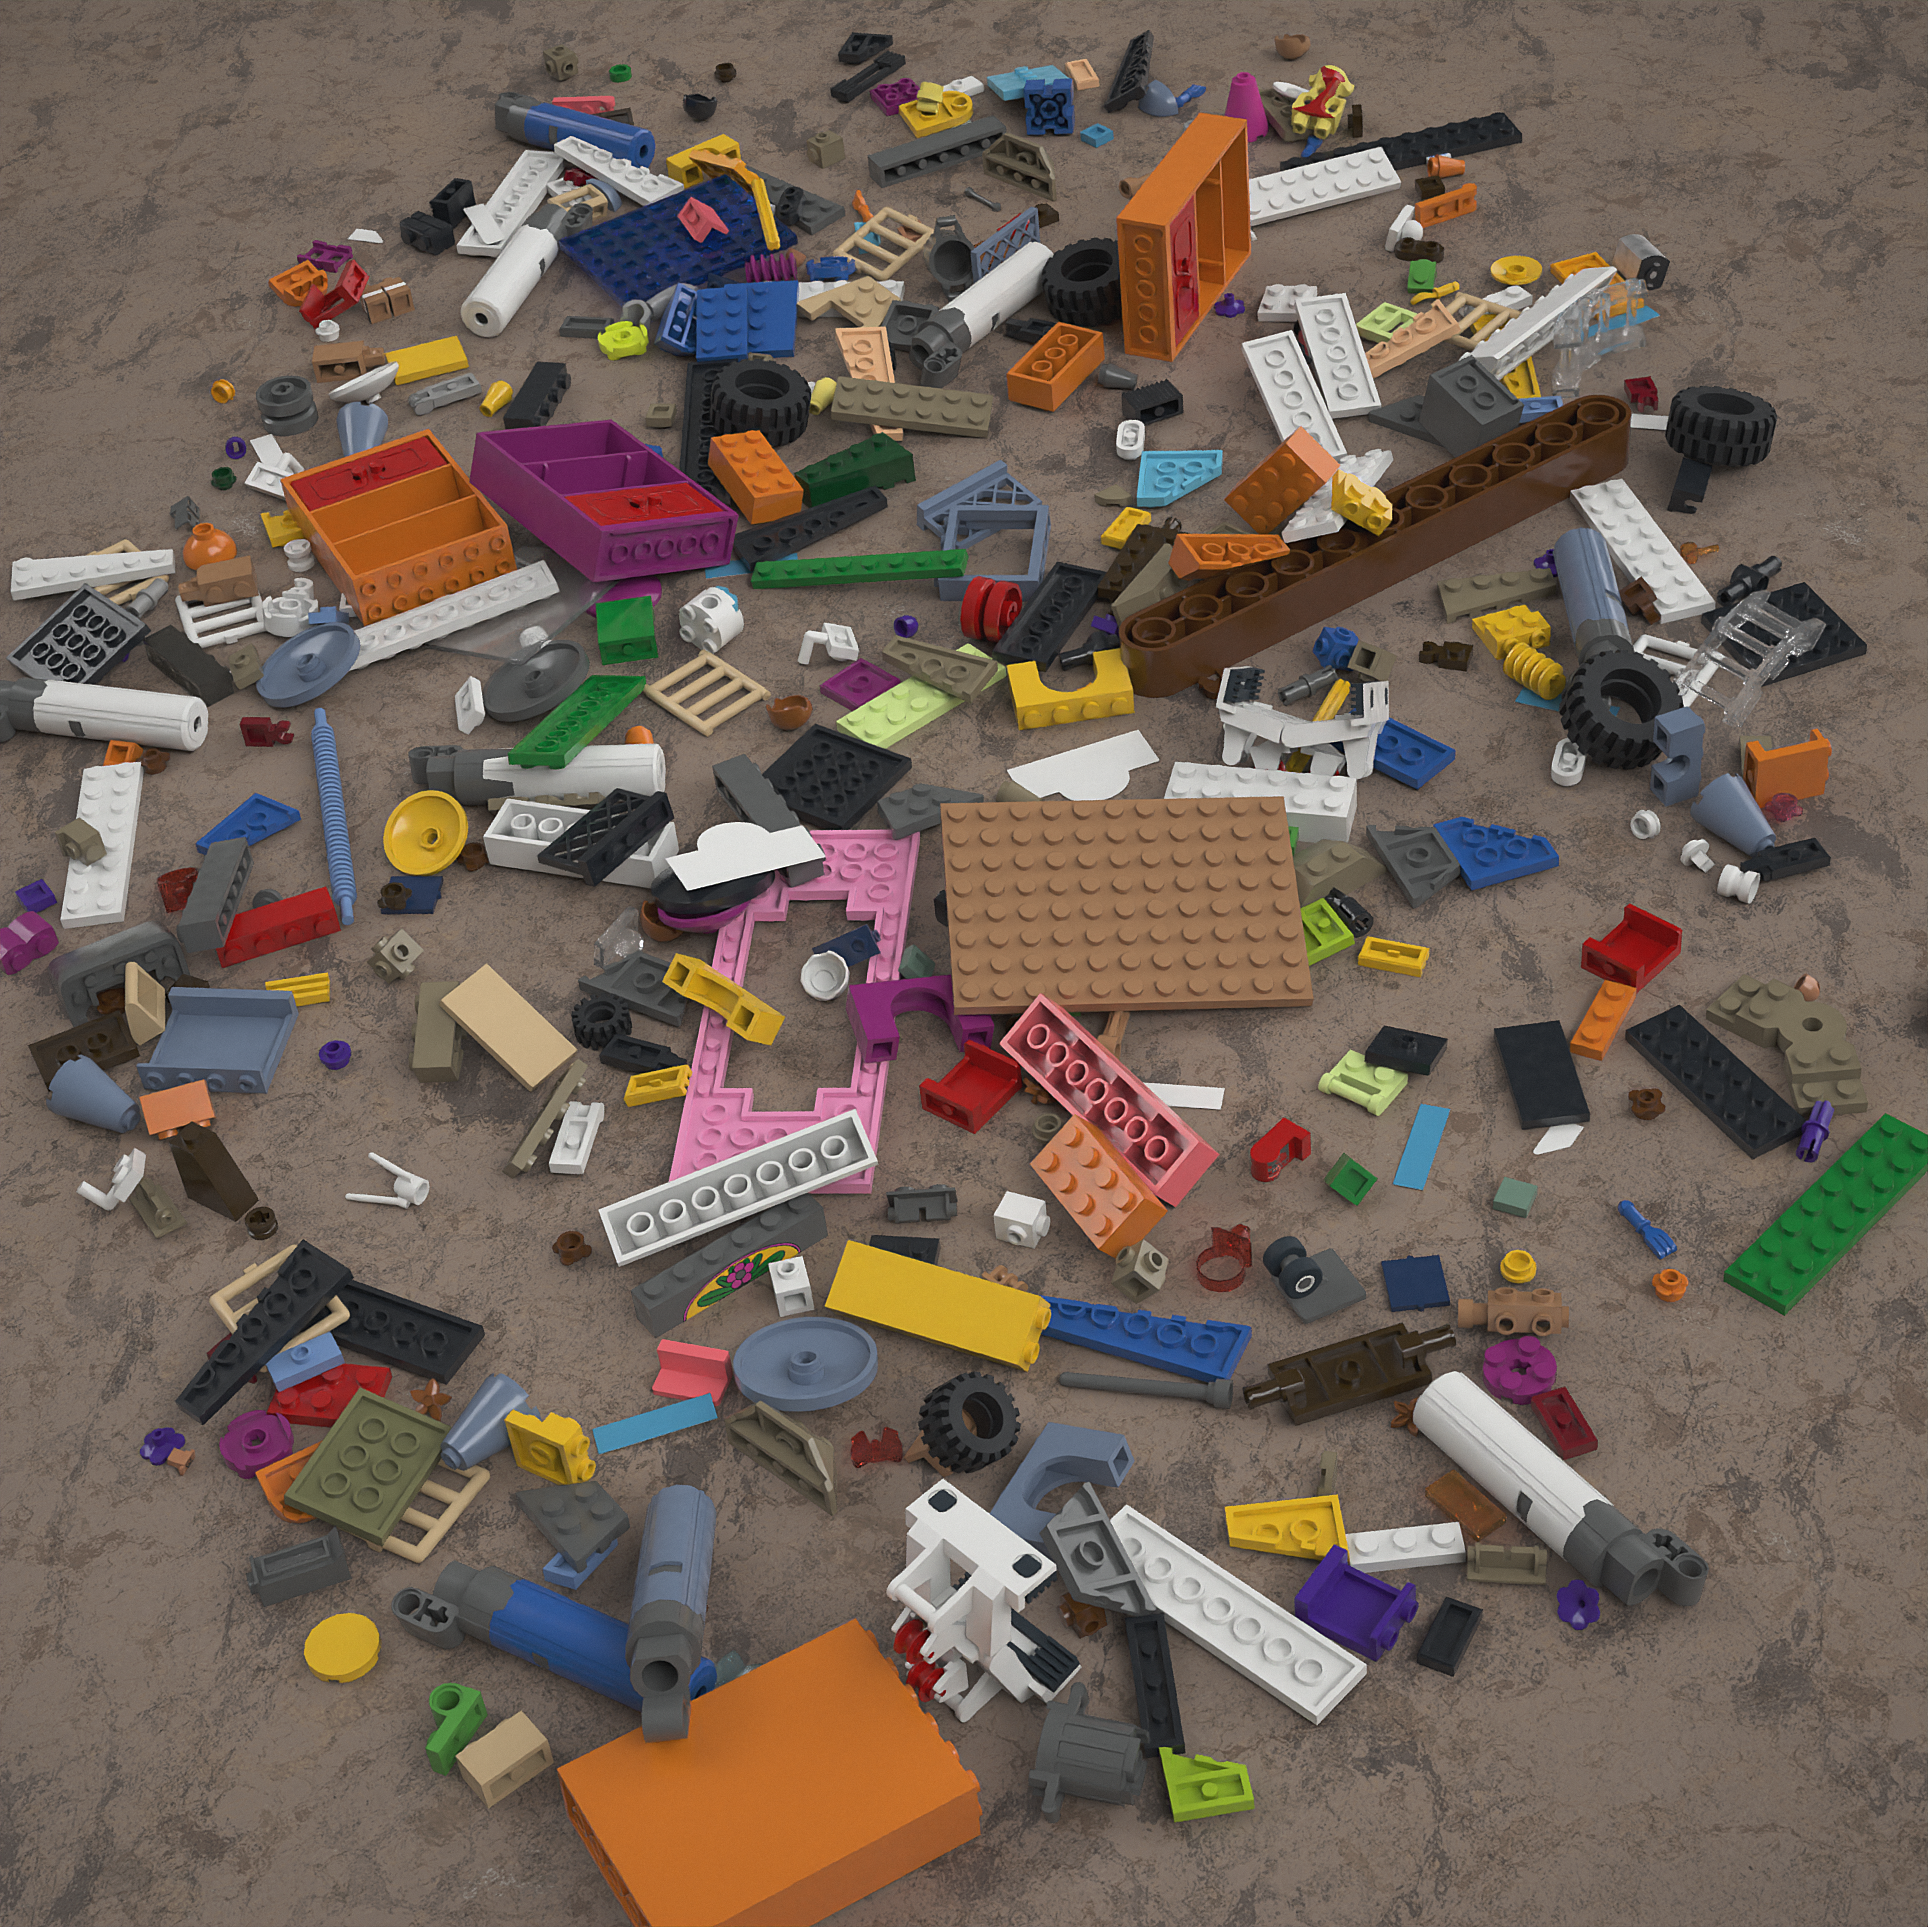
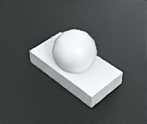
[1385,205,1423,252]

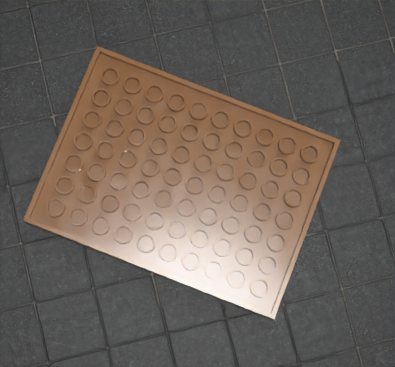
[940,796,1314,1015]

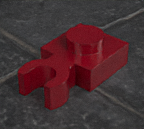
[563,168,601,187]
[1624,376,1659,413]
[239,717,294,747]

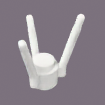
[345,1152,430,1209]

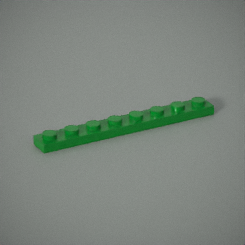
[751,549,969,589]

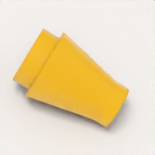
[479,380,513,417]

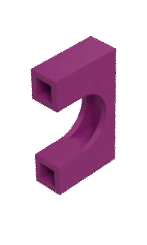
[846,974,995,1063]

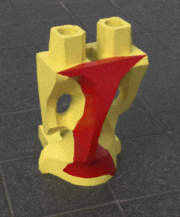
[1291,65,1354,139]

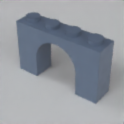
[989,1422,1135,1569]

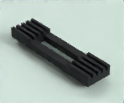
[830,51,906,102]

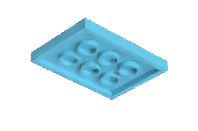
[987,65,1068,101]

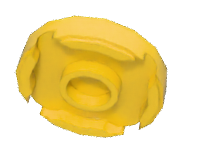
[304,1613,382,1683]

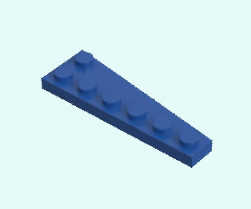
[1039,1295,1252,1383]

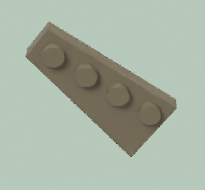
[1259,89,1329,142]
[502,1058,588,1179]

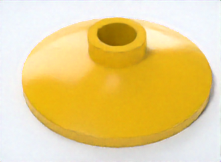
[1491,256,1542,286]

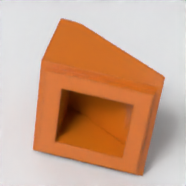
[103,740,144,766]

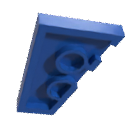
[195,793,301,855]

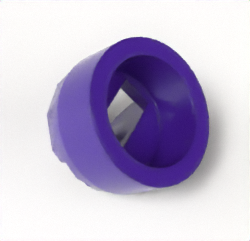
[225,437,246,459]
[894,615,919,638]

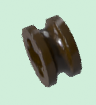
[245,1207,278,1240]

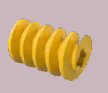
[1503,642,1566,700]

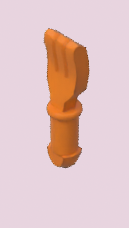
[852,190,874,223]

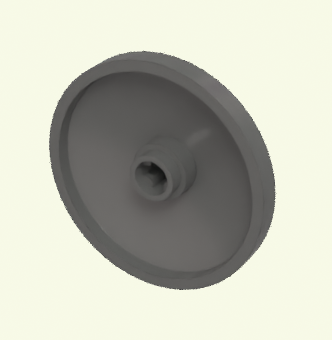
[482,640,590,722]

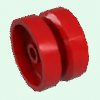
[960,576,1022,643]

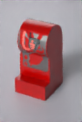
[1250,1118,1311,1182]

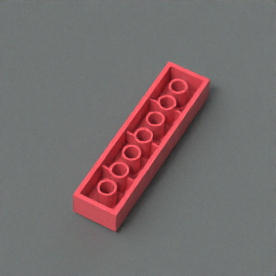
[999,993,1220,1207]

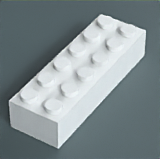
[1164,762,1357,843]
[483,798,679,888]

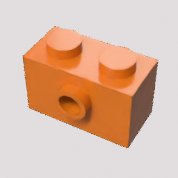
[139,1079,216,1140]

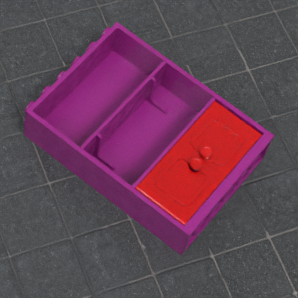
[469,419,739,582]

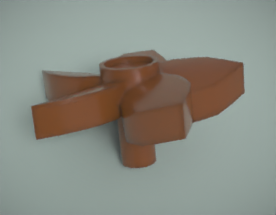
[1023,1077,1058,1104]
[410,1378,452,1421]
[1391,1397,1420,1437]

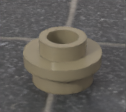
[1032,1113,1065,1144]

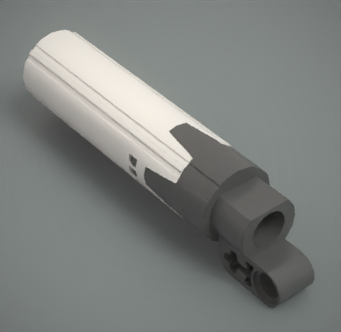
[408,744,666,806]

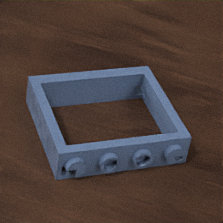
[934,505,1051,601]

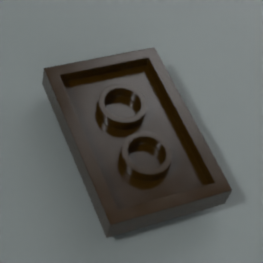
[28,1010,140,1092]

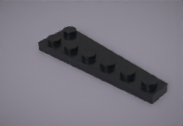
[1104,30,1154,113]
[732,485,888,572]
[175,1239,354,1425]

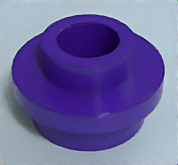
[319,1040,351,1070]

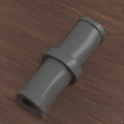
[1278,665,1338,706]

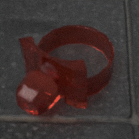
[156,867,199,913]
[1196,1224,1252,1292]

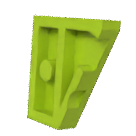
[1300,898,1355,966]
[1159,1747,1255,1823]

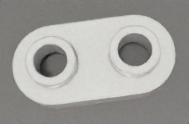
[1116,420,1145,460]
[1551,738,1587,786]

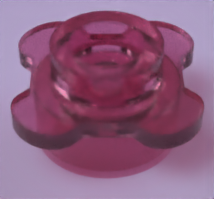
[1765,793,1803,822]

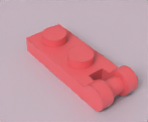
[552,96,615,115]

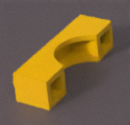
[662,953,785,1046]

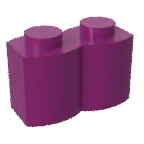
[0,911,59,975]

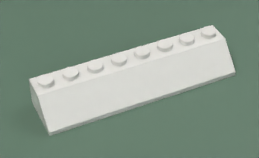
[1459,266,1617,380]
[599,1109,878,1267]

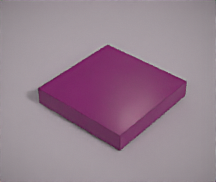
[820,658,901,711]

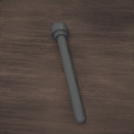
[1059,1372,1233,1409]

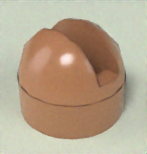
[785,247,807,267]
[1793,973,1820,1001]

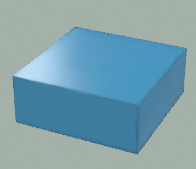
[1080,123,1114,148]

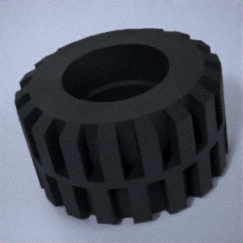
[918,1371,1021,1473]

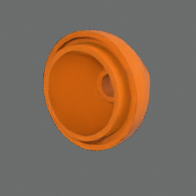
[183,523,237,570]

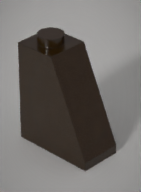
[168,1121,259,1222]

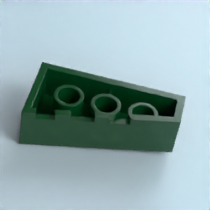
[794,432,916,508]

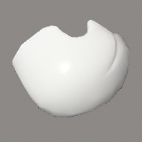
[800,951,850,1001]

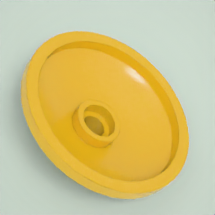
[383,790,468,876]

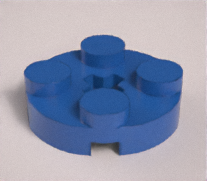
[806,256,856,281]

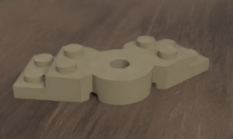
[1706,974,1868,1117]

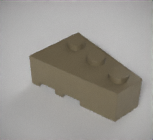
[409,981,468,1083]

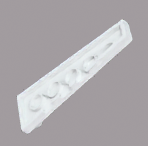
[554,136,684,210]
[11,549,175,601]

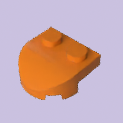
[269,260,328,307]
[255,1440,323,1523]

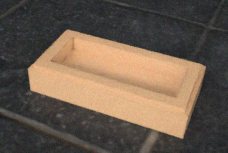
[1065,59,1099,91]

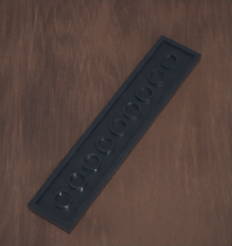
[1280,112,1522,171]
[679,358,739,508]

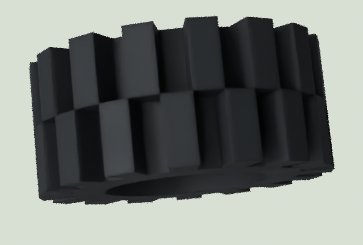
[571,993,632,1051]

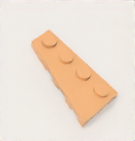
[1365,299,1461,378]

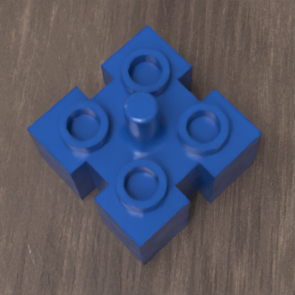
[1024,78,1075,135]

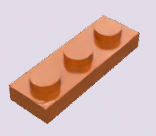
[1570,980,1637,1061]

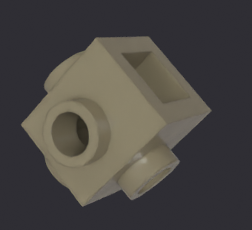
[543,44,579,81]
[367,928,424,984]
[1111,1239,1169,1304]

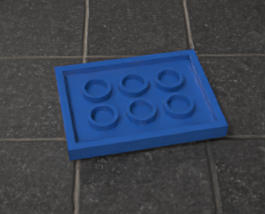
[724,280,799,358]

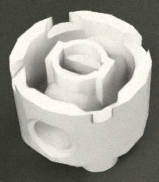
[679,587,744,654]

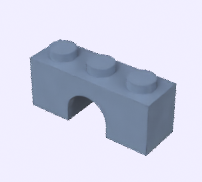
[1650,706,1705,806]

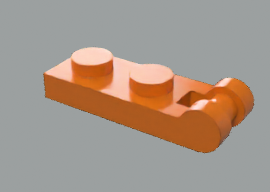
[1415,183,1477,228]

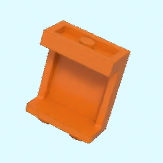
[1743,729,1832,808]

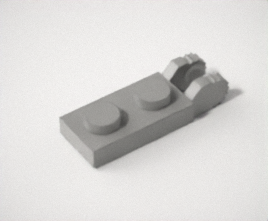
[408,373,482,416]

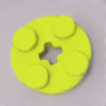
[598,321,649,361]

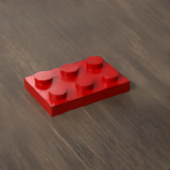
[266,1363,392,1428]

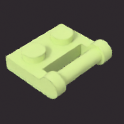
[1356,302,1417,343]
[1318,1049,1408,1116]

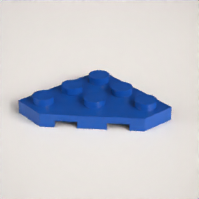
[1433,817,1559,891]

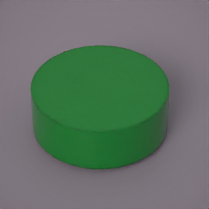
[609,64,632,83]

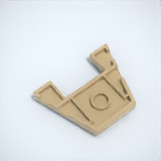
[797,276,901,327]

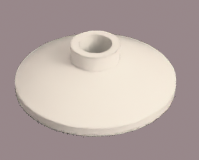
[1273,82,1311,106]

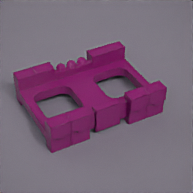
[297,240,353,273]

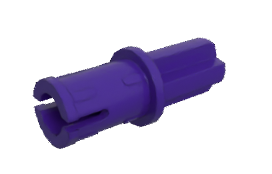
[1795,1100,1834,1163]

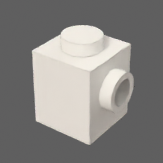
[993,1191,1050,1249]
[768,1256,814,1317]

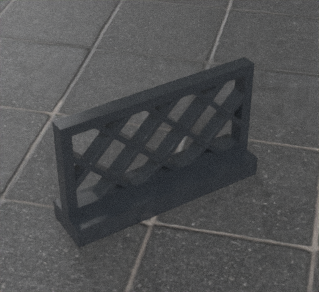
[537,788,675,887]

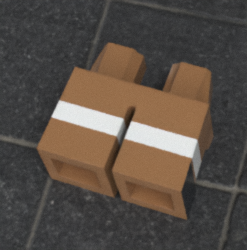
[360,277,415,324]

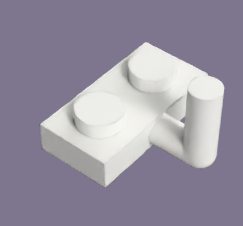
[245,452,304,501]
[798,623,859,664]
[76,1148,146,1211]

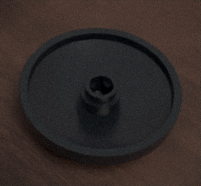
[651,867,775,914]

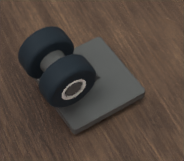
[1263,1236,1366,1324]

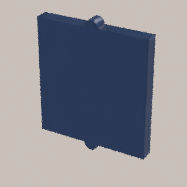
[380,876,444,914]
[1381,1255,1450,1312]

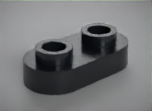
[775,186,806,226]

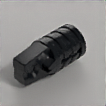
[1324,887,1374,938]

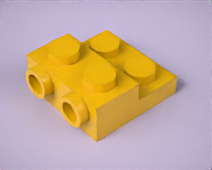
[1331,469,1392,536]
[1472,604,1551,660]
[504,1410,596,1485]

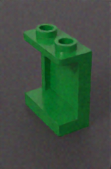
[596,595,659,665]

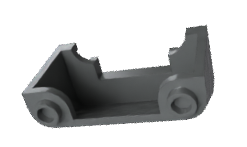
[47,920,191,1027]

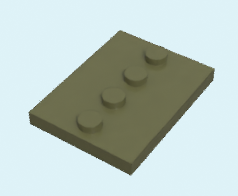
[284,1388,452,1546]

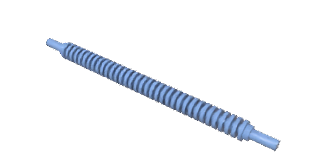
[311,708,357,925]

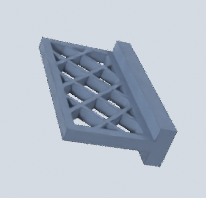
[971,207,1040,284]
[917,460,1042,550]

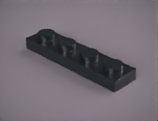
[1125,1613,1185,1758]

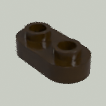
[1395,237,1444,264]

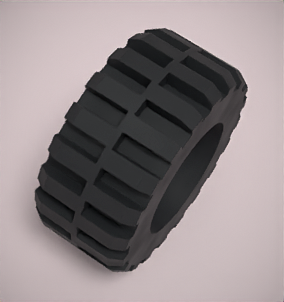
[1041,237,1122,328]
[709,359,812,448]
[1665,386,1777,467]
[1559,649,1684,770]

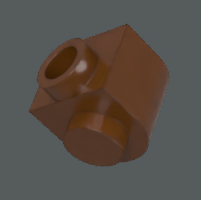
[1056,1592,1107,1639]

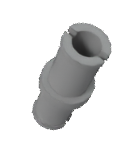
[125,578,169,619]

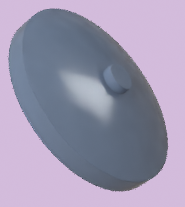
[256,622,361,708]
[733,1317,878,1412]

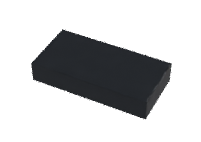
[1416,1596,1483,1677]

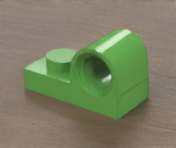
[425,1683,488,1776]

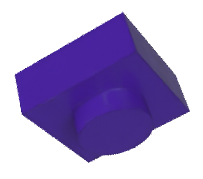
[1091,614,1119,636]
[15,879,57,913]

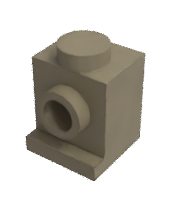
[55,817,107,867]

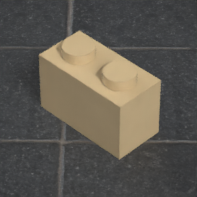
[455,1710,554,1809]

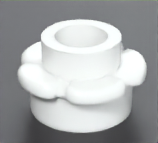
[316,320,340,342]
[1630,810,1661,839]

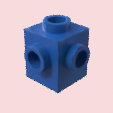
[1312,627,1359,671]

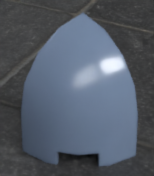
[1138,79,1179,117]
[586,178,622,212]

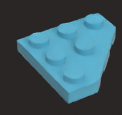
[1137,450,1223,508]

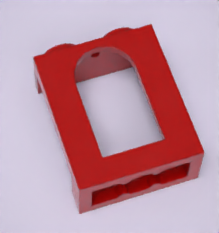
[299,259,369,329]

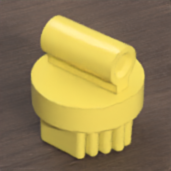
[917,82,944,114]

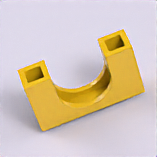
[1007,648,1135,730]

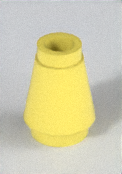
[809,377,837,415]

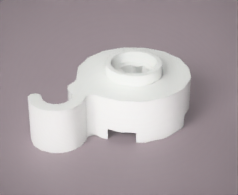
[262,578,319,637]

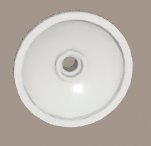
[329,361,399,404]

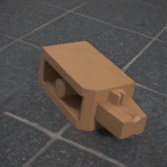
[312,340,385,383]
[178,555,259,607]

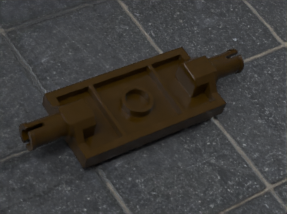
[1097,517,1190,617]
[1242,1322,1456,1426]

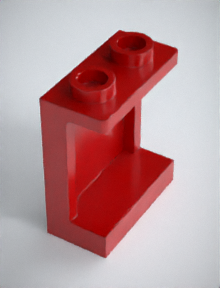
[1581,903,1682,994]
[919,1039,1023,1134]

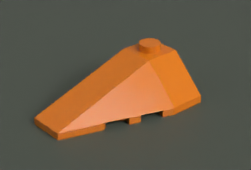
[1168,534,1290,581]

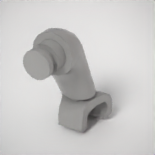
[621,283,699,332]

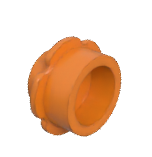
[1652,1269,1688,1302]

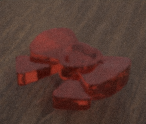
[850,1427,903,1468]

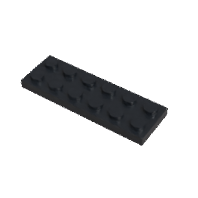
[992,561,1107,672]
[1625,1004,1807,1160]
[300,1280,485,1385]

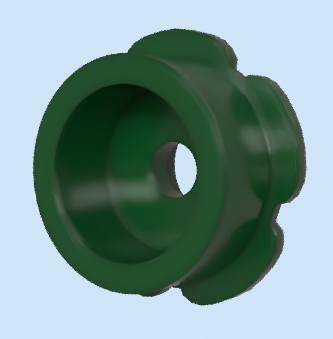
[211,467,237,490]

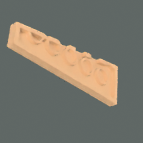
[835,326,903,441]

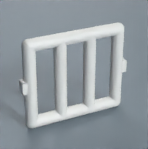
[175,590,267,650]
[1612,634,1722,707]

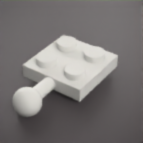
[1257,284,1317,322]

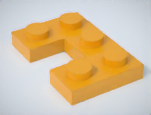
[688,149,760,193]

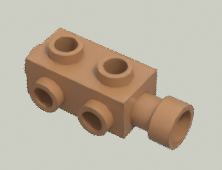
[1458,1287,1569,1336]

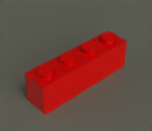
[215,886,341,968]

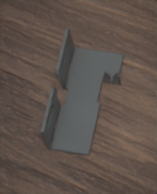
[170,496,200,530]

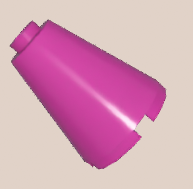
[1224,72,1269,142]

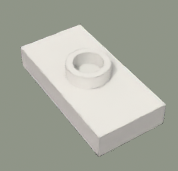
[943,76,984,97]

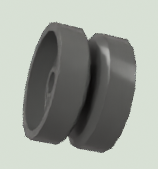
[256,375,318,436]

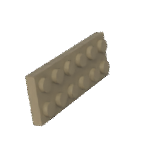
[831,376,993,438]

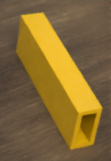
[825,1240,1051,1372]

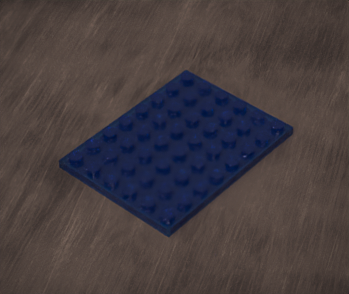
[558,174,798,308]

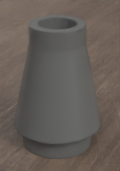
[1098,362,1138,389]

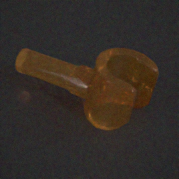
[1680,542,1719,564]

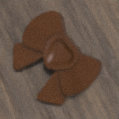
[1198,669,1224,699]

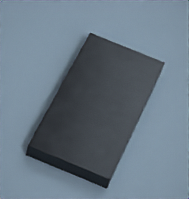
[1494,1020,1590,1130]

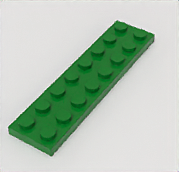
[508,675,646,770]
[1723,1113,1928,1316]

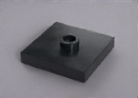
[1364,1025,1448,1076]

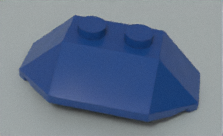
[654,282,697,356]

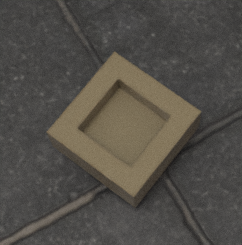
[645,404,677,428]

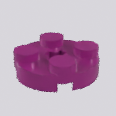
[1482,1336,1557,1405]
[219,1410,294,1479]

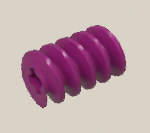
[745,252,797,283]

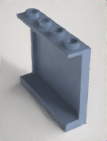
[136,987,299,1094]

